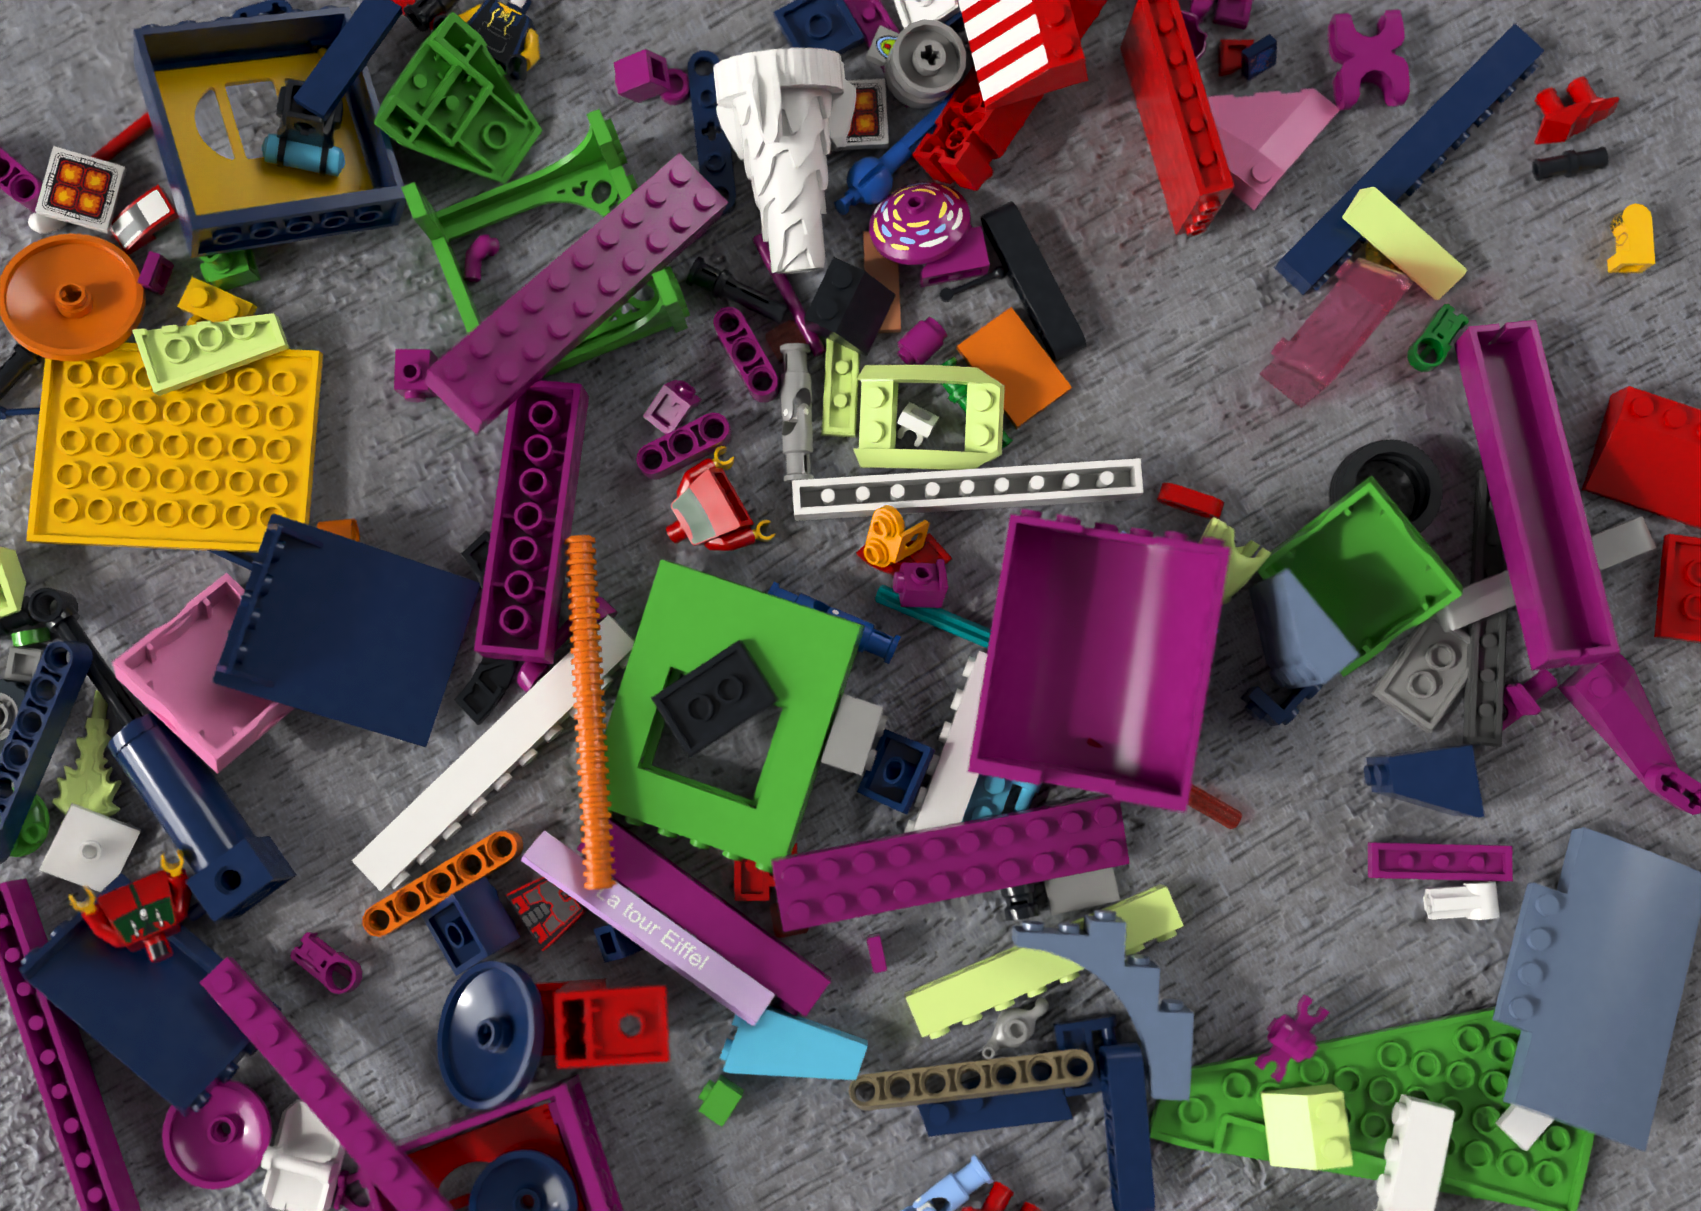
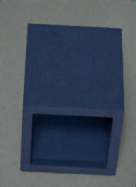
[1364,745,1485,818]

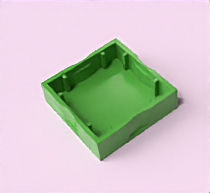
[1257,476,1463,677]

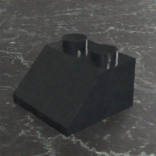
[804,257,896,357]

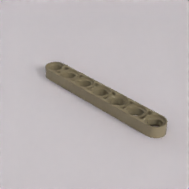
[849,1049,1094,1111]

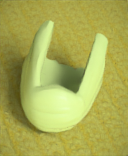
[1199,517,1271,605]

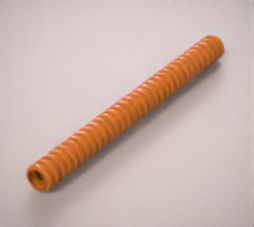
[564,535,616,890]

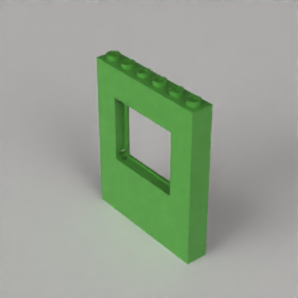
[604,559,865,873]

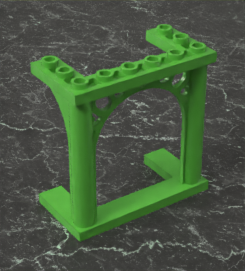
[401,109,691,380]

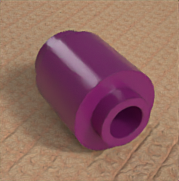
[897,317,948,365]

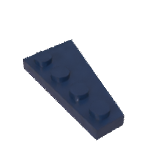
[917,1050,1074,1137]

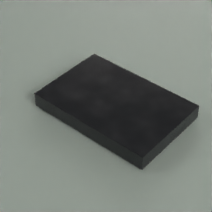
[651,640,779,758]

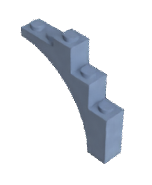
[1012,910,1194,1101]

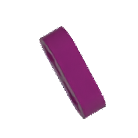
[1645,763,1701,815]

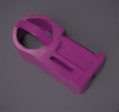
[290,932,363,994]

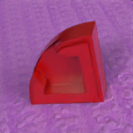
[1218,39,1254,76]

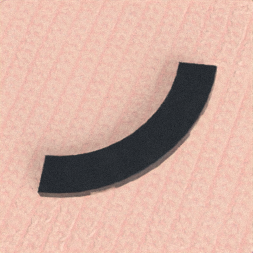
[454,531,519,725]

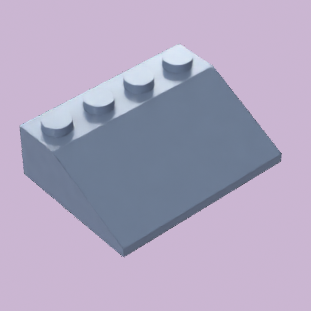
[1248,569,1359,690]

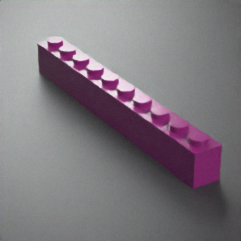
[0,879,141,1211]

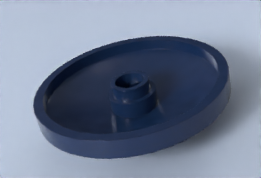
[437,961,545,1110]

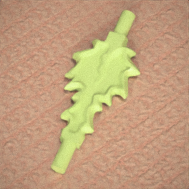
[52,691,121,824]

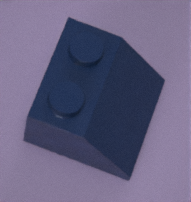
[422,876,521,976]

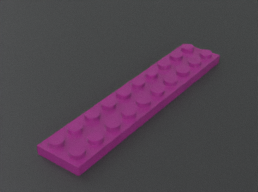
[771,794,1130,932]

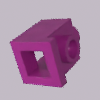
[893,559,948,608]

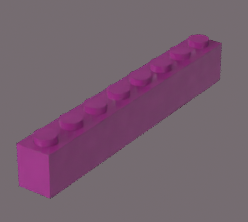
[577,818,831,1017]

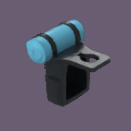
[261,79,345,177]

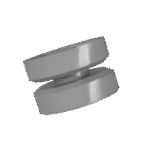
[884,19,966,109]

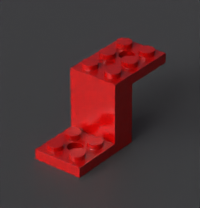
[534,978,671,1069]

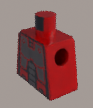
[506,877,589,951]

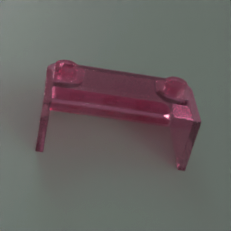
[1259,257,1413,408]

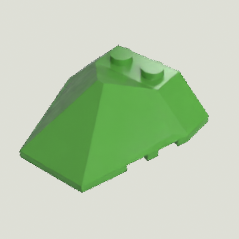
[374,12,542,184]

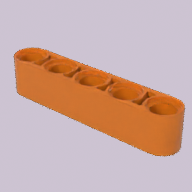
[362,830,524,937]

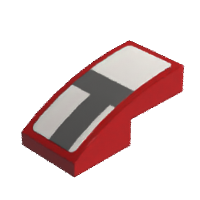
[110,185,179,256]

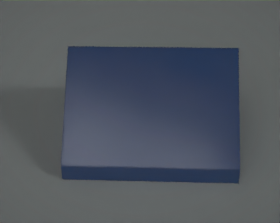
[857,728,935,815]

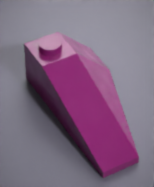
[1557,652,1679,793]

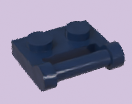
[1053,1014,1118,1097]

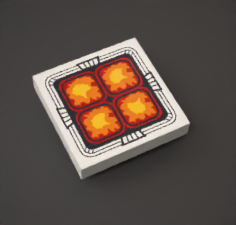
[830,79,889,151]
[35,146,126,234]

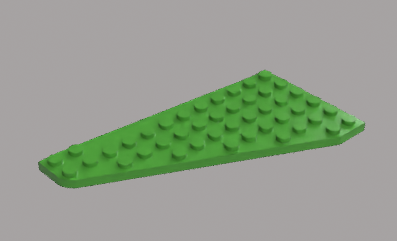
[1149,1006,1595,1211]

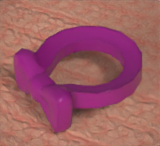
[333,1170,369,1211]

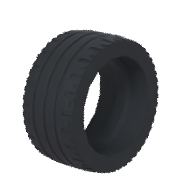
[1328,440,1443,533]

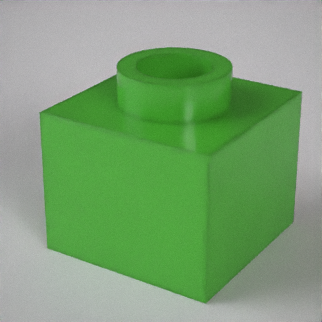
[698,1074,744,1127]

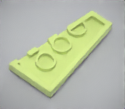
[132,313,289,396]

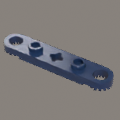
[687,50,737,216]

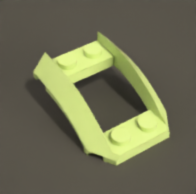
[853,365,1005,470]

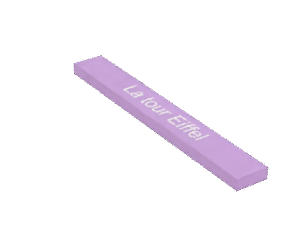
[521,830,775,1027]

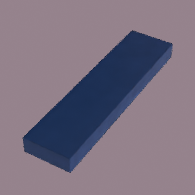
[293,0,403,121]

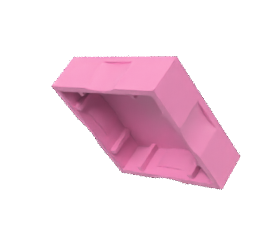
[113,573,294,774]

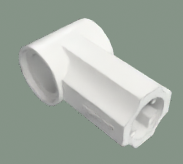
[1423,881,1500,920]

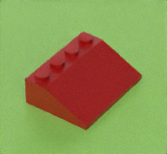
[1582,386,1701,529]

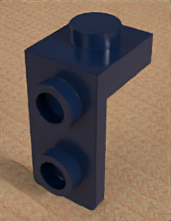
[1241,684,1323,726]

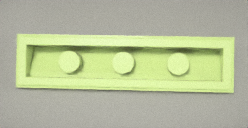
[1342,187,1467,300]

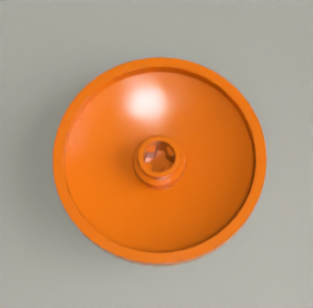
[0,233,146,361]

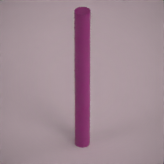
[752,233,826,357]

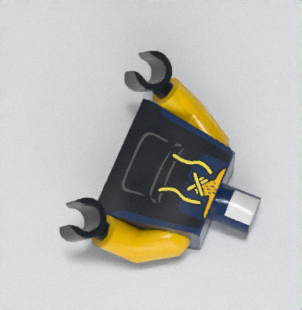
[432,0,540,81]

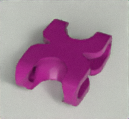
[1328,9,1410,110]

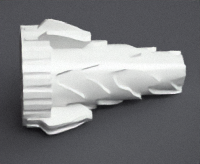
[713,48,856,274]

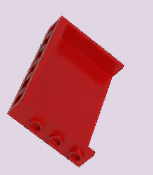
[1120,0,1234,237]

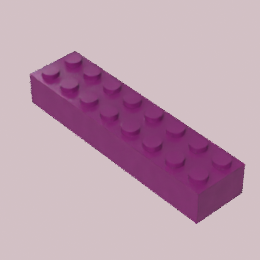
[474,380,589,664]

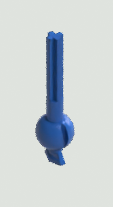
[834,87,958,215]

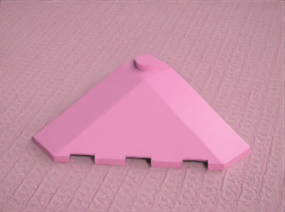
[1207,88,1340,210]

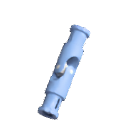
[901,1154,994,1211]

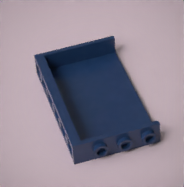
[19,873,282,1117]

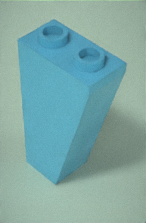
[720,1005,868,1080]

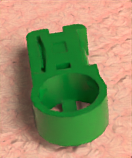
[1407,304,1469,372]

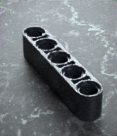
[980,201,1087,362]

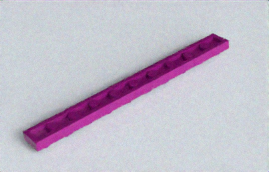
[200,957,456,1211]

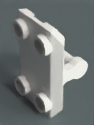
[261,1099,345,1211]

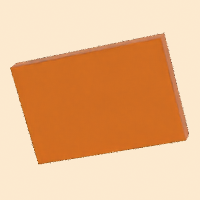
[956,307,1072,429]

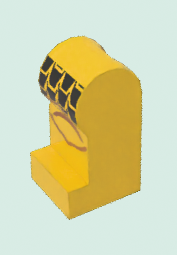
[1607,203,1655,273]

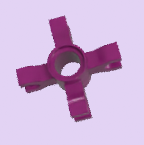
[1254,994,1330,1083]

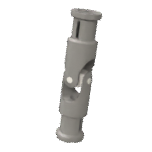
[780,343,814,484]

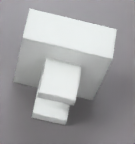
[897,402,940,447]

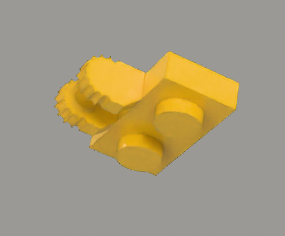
[177,277,257,326]

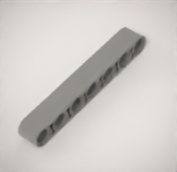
[1436,516,1656,633]

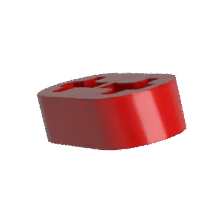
[1157,482,1225,520]

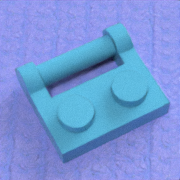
[962,774,1042,822]

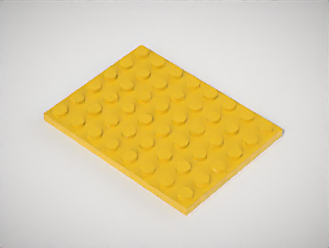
[26,342,323,553]

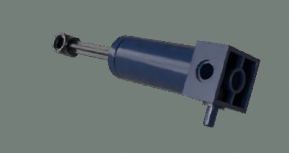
[28,588,297,922]

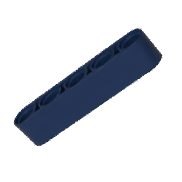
[1099,1042,1155,1211]

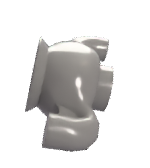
[982,998,1050,1059]

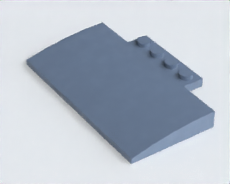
[1492,827,1701,1152]

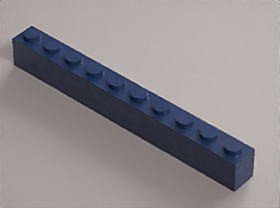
[1274,23,1545,295]

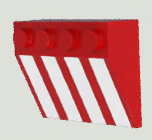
[958,0,1088,111]

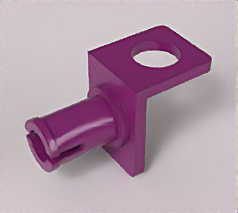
[1502,669,1558,731]

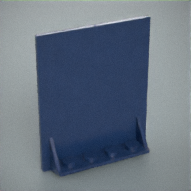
[212,514,480,747]

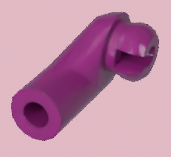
[464,234,500,282]

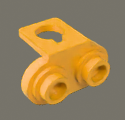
[864,505,930,567]

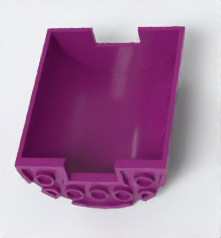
[968,509,1231,813]

